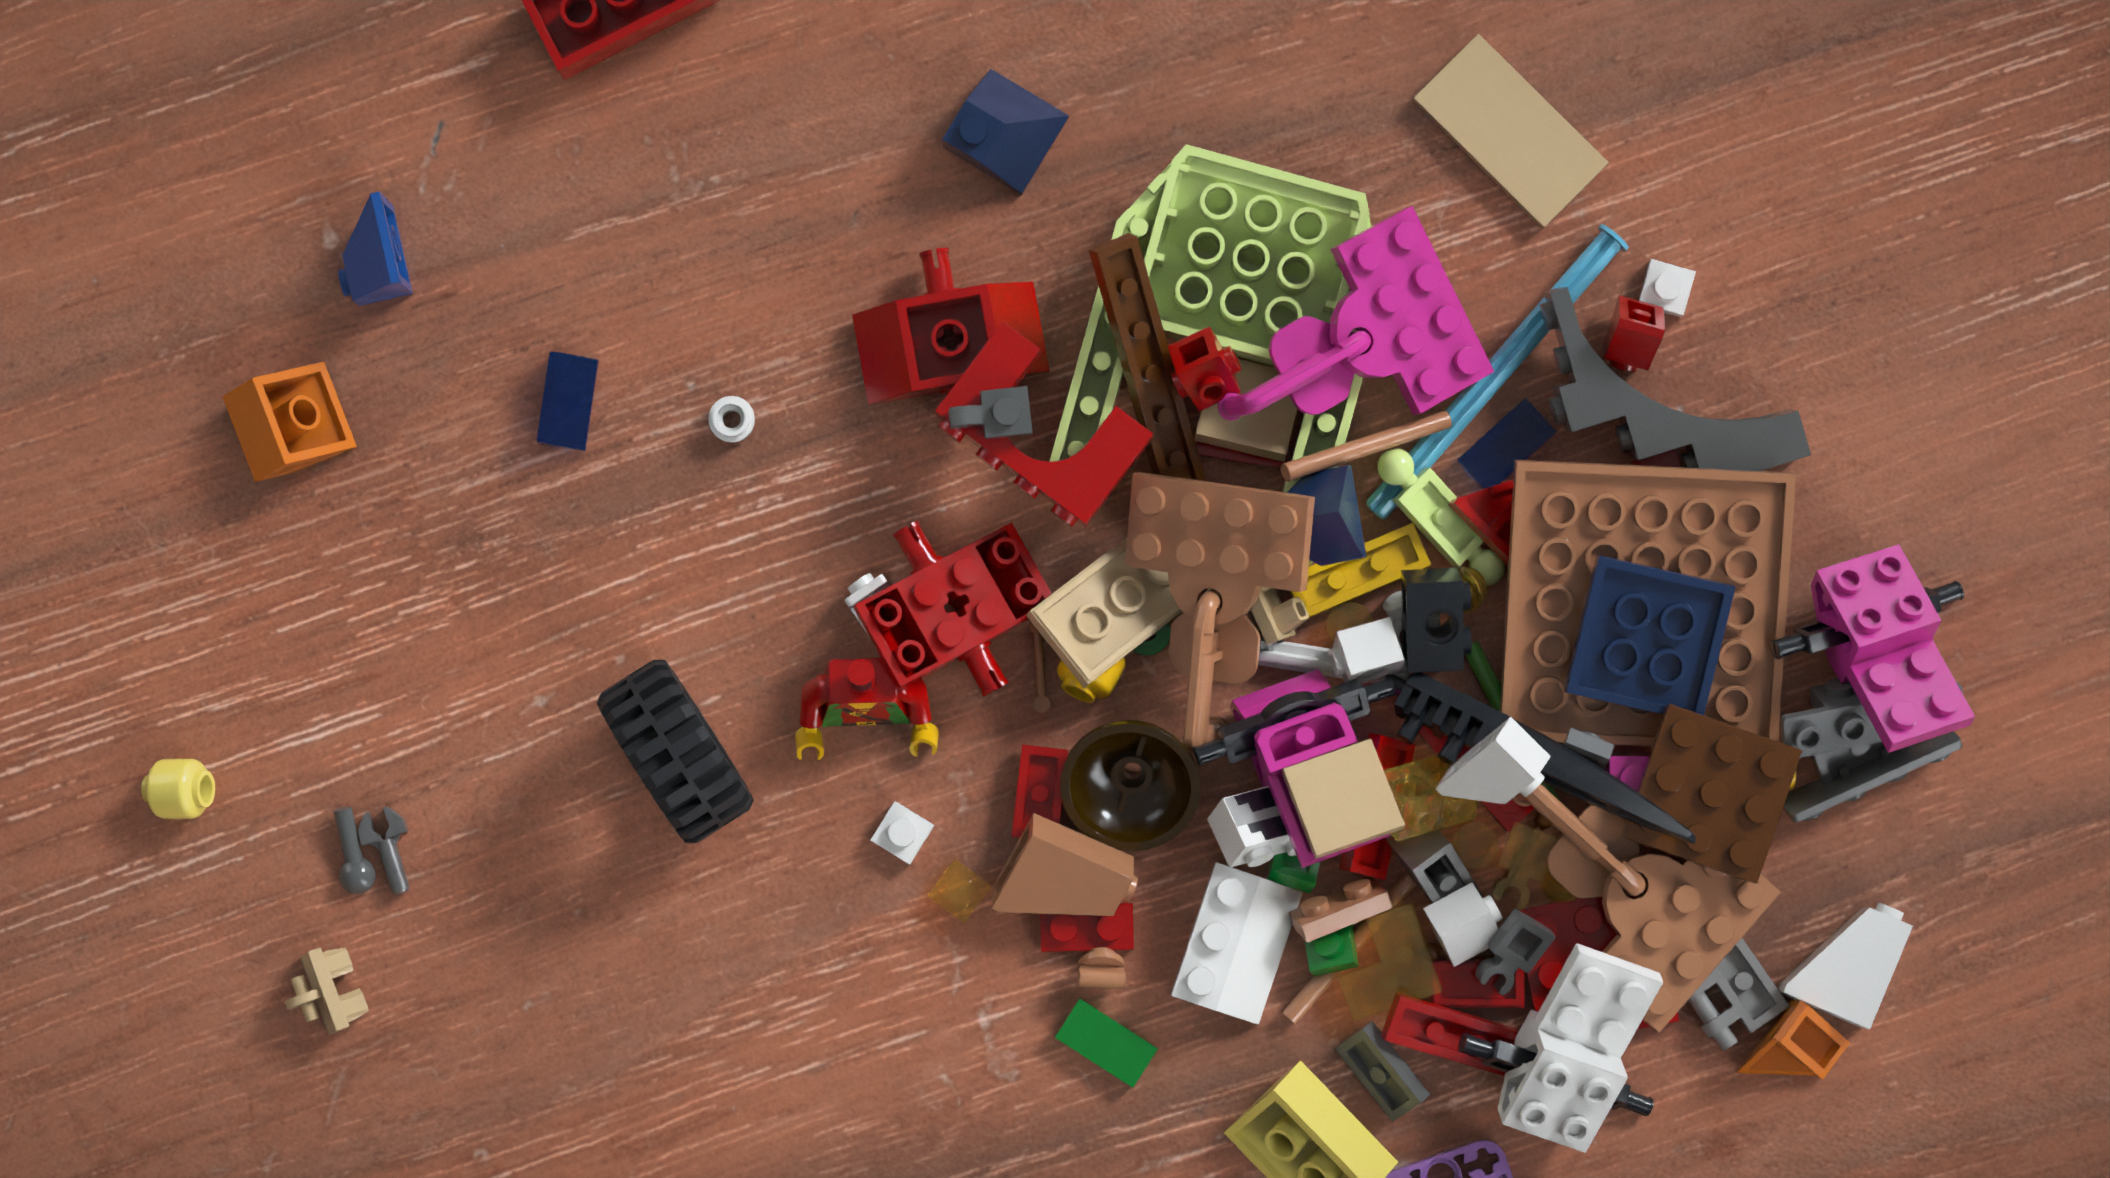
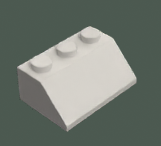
[1170,862,1303,1025]

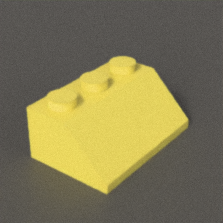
[1224,1060,1398,1178]

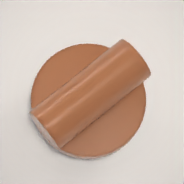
[1077,947,1126,989]

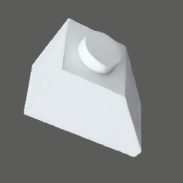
[1435,717,1551,804]

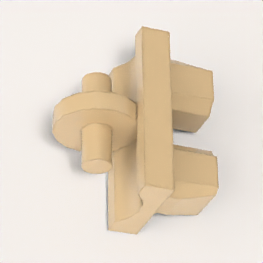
[1246,586,1309,645]
[284,947,369,1035]

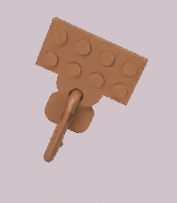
[1125,472,1315,751]
[1512,784,1781,1033]

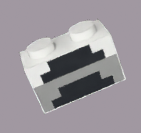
[1207,786,1296,868]

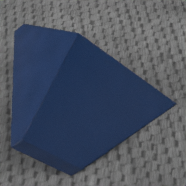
[1287,465,1367,566]

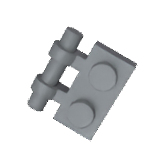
[1686,938,1790,1051]

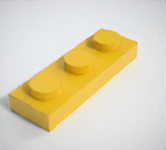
[1290,523,1431,617]

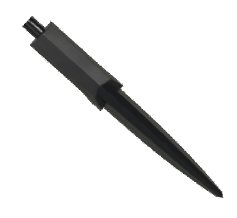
[1385,672,1696,844]

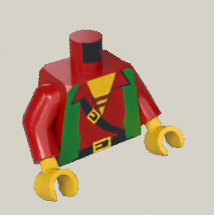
[795,658,939,760]

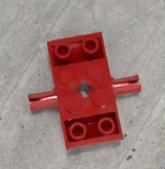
[852,248,1050,406]
[853,520,1052,697]

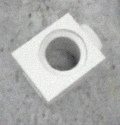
[1328,617,1405,684]

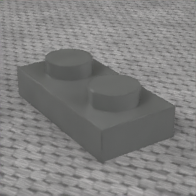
[1335,1021,1430,1122]

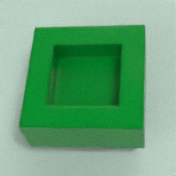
[1267,852,1320,894]
[1305,925,1359,976]

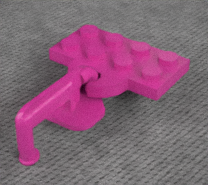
[1217,206,1494,421]

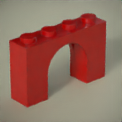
[935,321,1153,527]

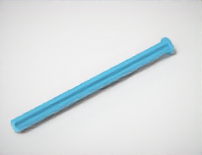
[1366,224,1629,519]

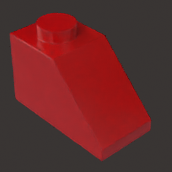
[1603,295,1665,372]

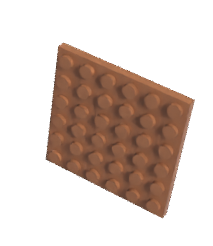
[1499,460,1796,746]

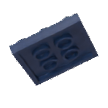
[1564,554,1736,715]

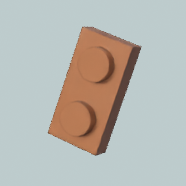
[1288,878,1392,942]

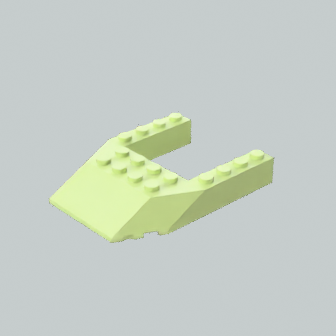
[1049,144,1371,566]

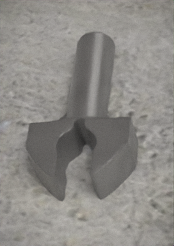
[358,806,410,895]

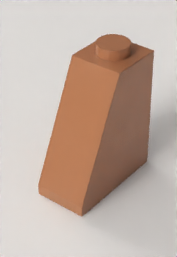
[992,813,1138,916]

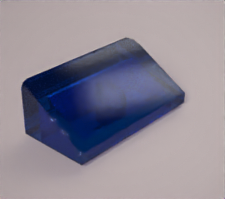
[537,351,599,451]

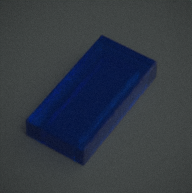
[1457,398,1557,490]

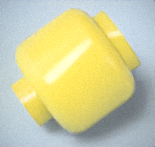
[141,759,215,819]

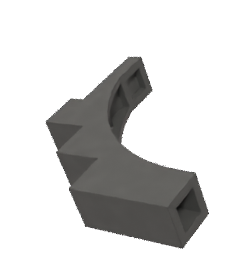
[1540,287,1811,471]

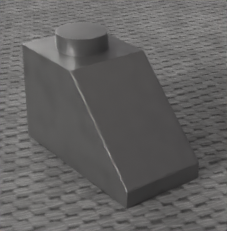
[1386,812,1484,904]

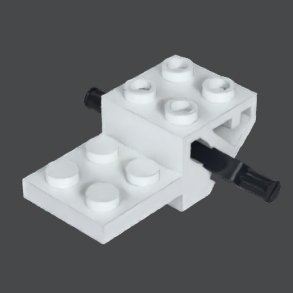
[1458,943,1663,1153]

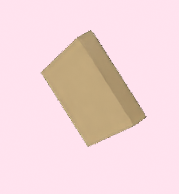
[1195,359,1297,462]
[1282,739,1405,859]

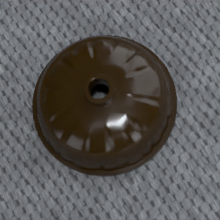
[1060,720,1201,851]

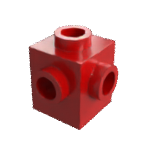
[1168,326,1242,412]

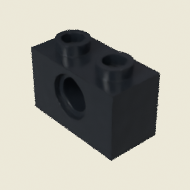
[1401,567,1472,673]

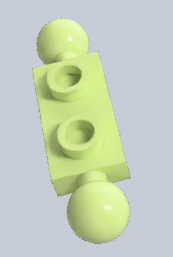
[1377,448,1506,586]

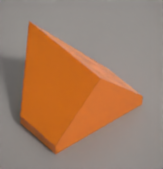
[1736,999,1850,1080]

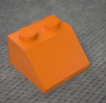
[222,362,357,482]

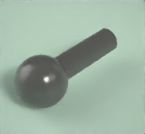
[333,806,376,894]

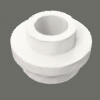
[708,396,755,443]

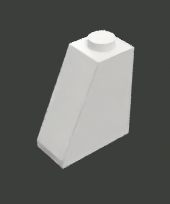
[1778,903,1913,1030]

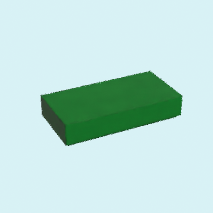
[1055,998,1158,1088]

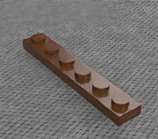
[1089,233,1206,481]

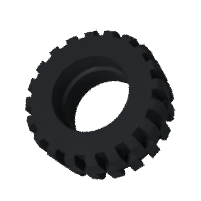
[596,660,754,843]

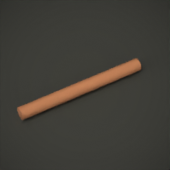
[1281,411,1452,482]
[1282,873,1418,1025]

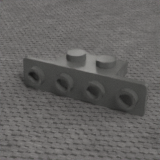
[1781,678,1963,758]
[1783,731,1963,823]

